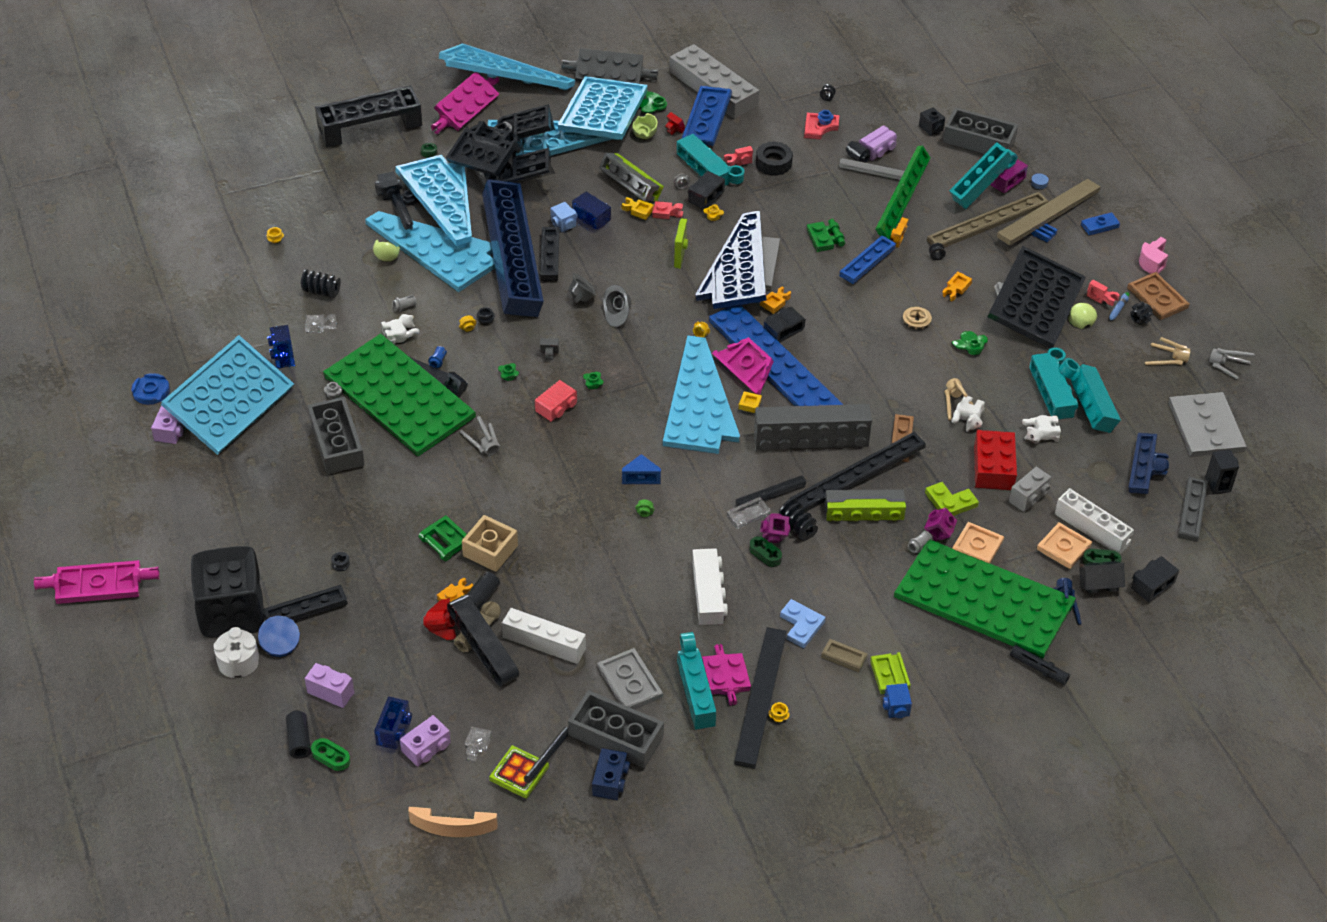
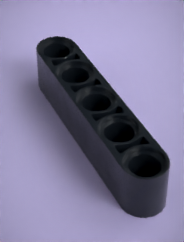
[447,594,519,686]

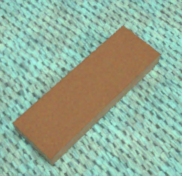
[892,414,914,462]

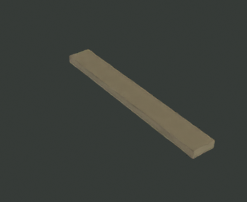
[997,179,1100,245]
[927,192,1049,248]

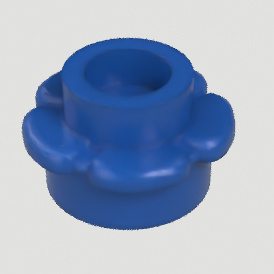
[818,110,834,125]

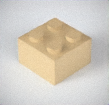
[462,515,518,572]

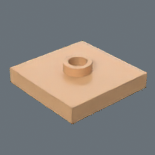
[952,522,1004,563]
[1037,522,1092,569]

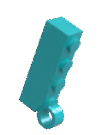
[676,134,745,186]
[949,142,1018,209]
[1029,348,1078,420]
[1059,358,1121,433]
[677,632,716,730]

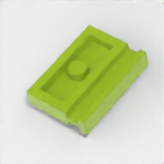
[870,652,911,694]

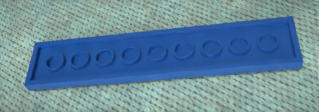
[709,305,843,406]

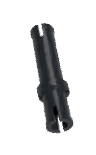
[1010,644,1071,686]

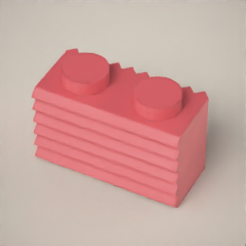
[535,380,577,422]

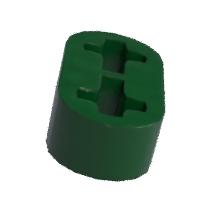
[749,536,782,567]
[1082,549,1122,564]

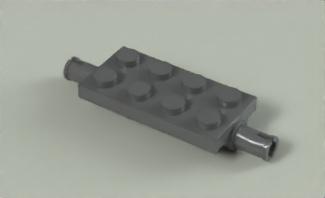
[562,48,658,84]

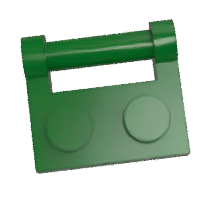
[418,515,467,562]

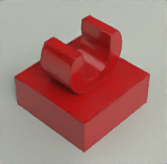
[665,112,685,135]

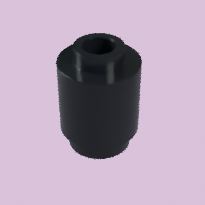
[846,141,870,163]

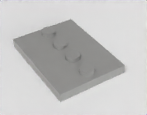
[1168,392,1247,457]

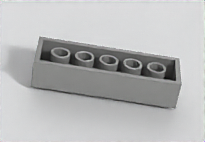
[670,44,759,119]

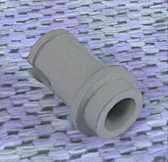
[392,295,417,312]
[908,531,932,553]

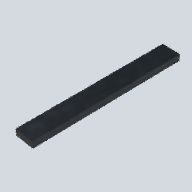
[789,432,926,511]
[734,627,787,769]

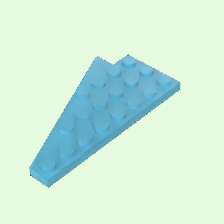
[395,155,472,246]
[365,211,495,292]
[663,336,740,454]

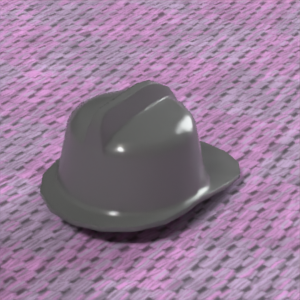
[569,273,597,303]
[603,285,632,327]

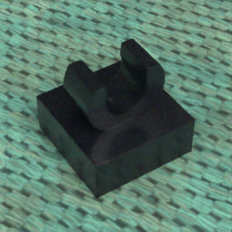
[444,372,468,397]

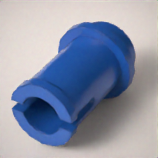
[428,346,447,368]

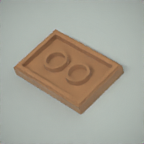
[1127,272,1190,320]

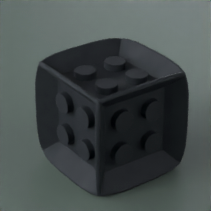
[191,546,264,637]

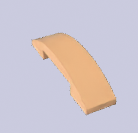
[408,807,498,837]

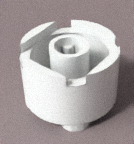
[214,627,259,678]

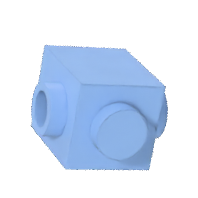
[550,202,577,232]

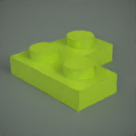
[925,482,979,516]

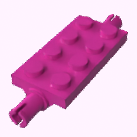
[431,72,499,134]
[34,560,160,604]

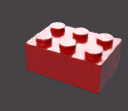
[974,430,1017,490]

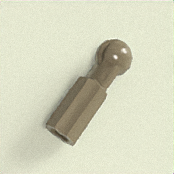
[454,601,501,653]

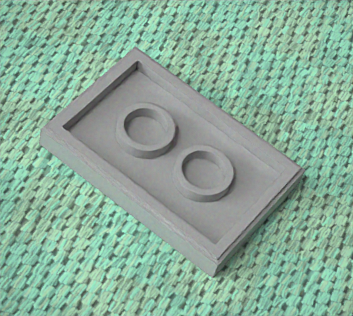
[597,648,663,709]

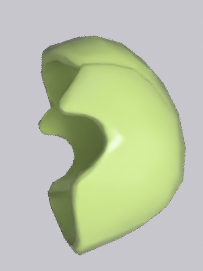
[632,113,658,139]
[373,240,400,261]
[1068,303,1097,329]

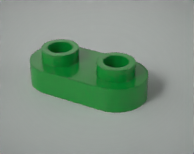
[311,738,350,771]

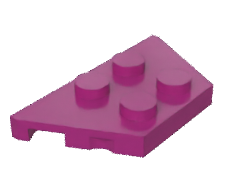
[712,337,774,395]

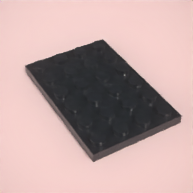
[987,246,1086,349]

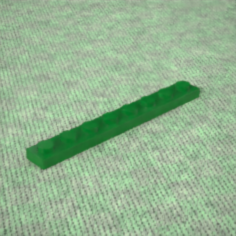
[875,145,931,240]

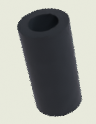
[466,571,500,610]
[286,710,311,759]

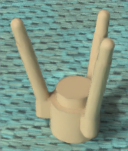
[1145,337,1190,366]
[944,378,974,420]

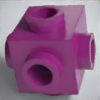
[924,508,957,542]
[760,513,790,543]

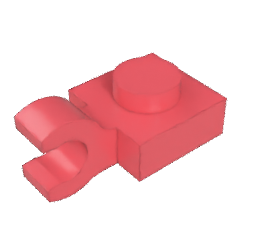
[723,146,753,167]
[652,201,683,219]
[1086,280,1120,306]

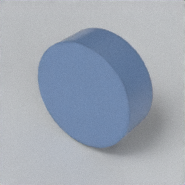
[1031,174,1049,189]

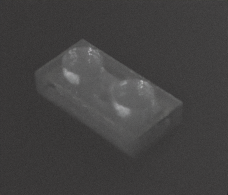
[726,497,770,529]

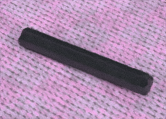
[392,193,414,230]
[735,475,806,510]

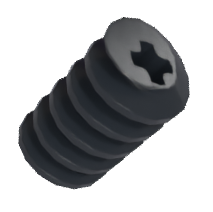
[301,269,341,298]
[779,498,818,541]

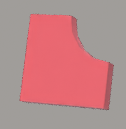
[804,113,840,140]

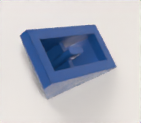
[622,454,661,484]

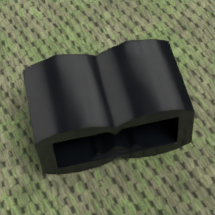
[763,307,806,342]

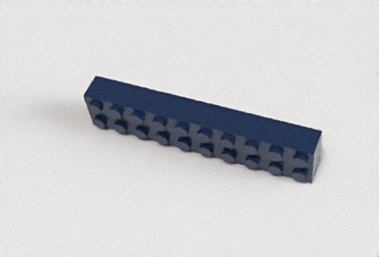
[482,179,544,317]

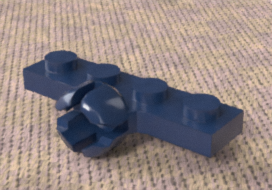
[1129,433,1169,494]

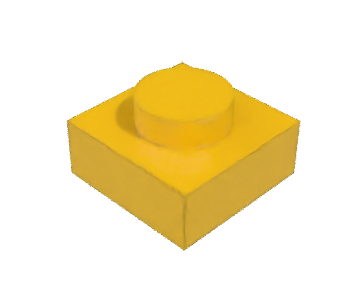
[739,391,762,413]

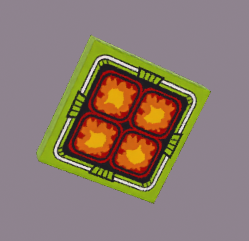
[489,745,549,799]

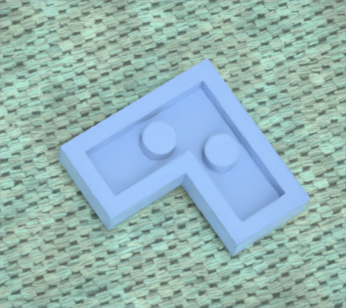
[780,599,826,649]

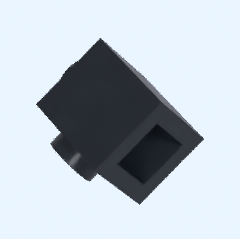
[919,107,945,136]

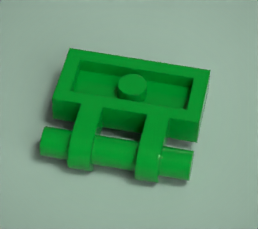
[806,219,846,252]

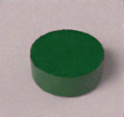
[421,143,438,158]

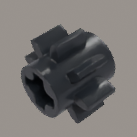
[1130,302,1153,325]

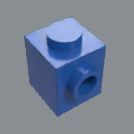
[883,683,912,718]

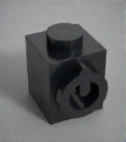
[375,171,402,200]

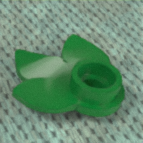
[639,91,667,113]
[951,331,988,355]

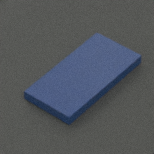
[682,86,732,146]

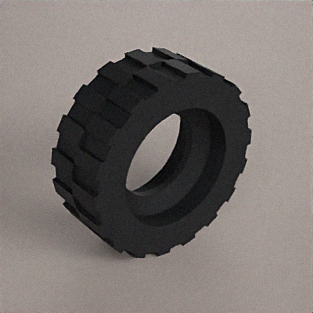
[756,141,793,176]

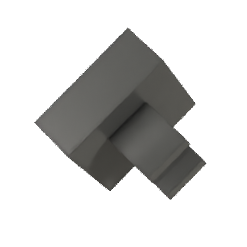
[540,338,559,360]

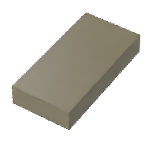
[821,639,868,673]

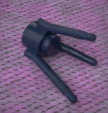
[1053,578,1082,625]

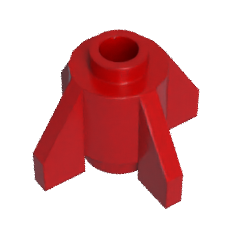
[423,598,456,640]

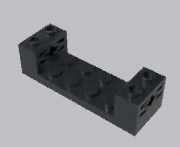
[315,85,423,148]

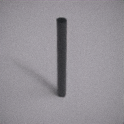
[524,727,568,783]

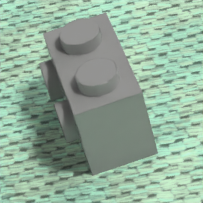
[1009,466,1051,512]

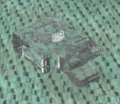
[305,314,338,333]
[465,726,492,763]

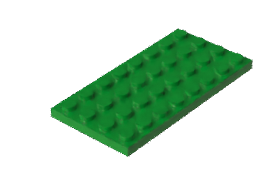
[323,334,476,457]
[894,540,1076,659]

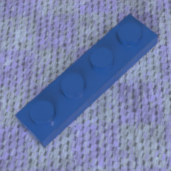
[839,236,896,284]

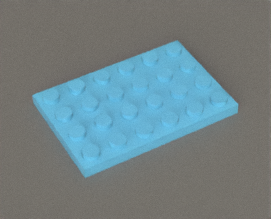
[558,76,648,140]
[161,335,294,455]

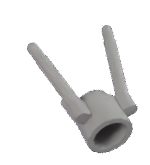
[1209,348,1255,379]
[460,416,500,456]

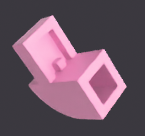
[1139,237,1168,274]

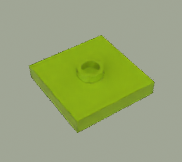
[674,218,688,269]

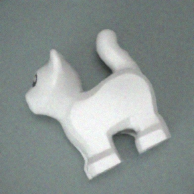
[381,314,419,344]
[951,396,985,432]
[1022,415,1061,443]

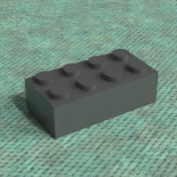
[943,107,1019,154]
[307,397,365,474]
[568,690,664,768]

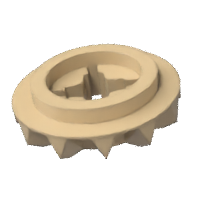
[903,307,932,330]

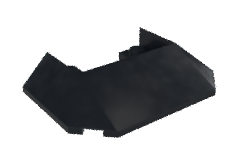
[484,104,555,183]

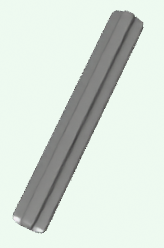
[839,158,905,180]

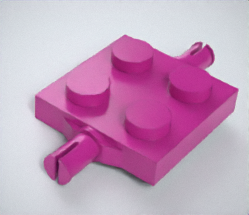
[702,644,751,706]

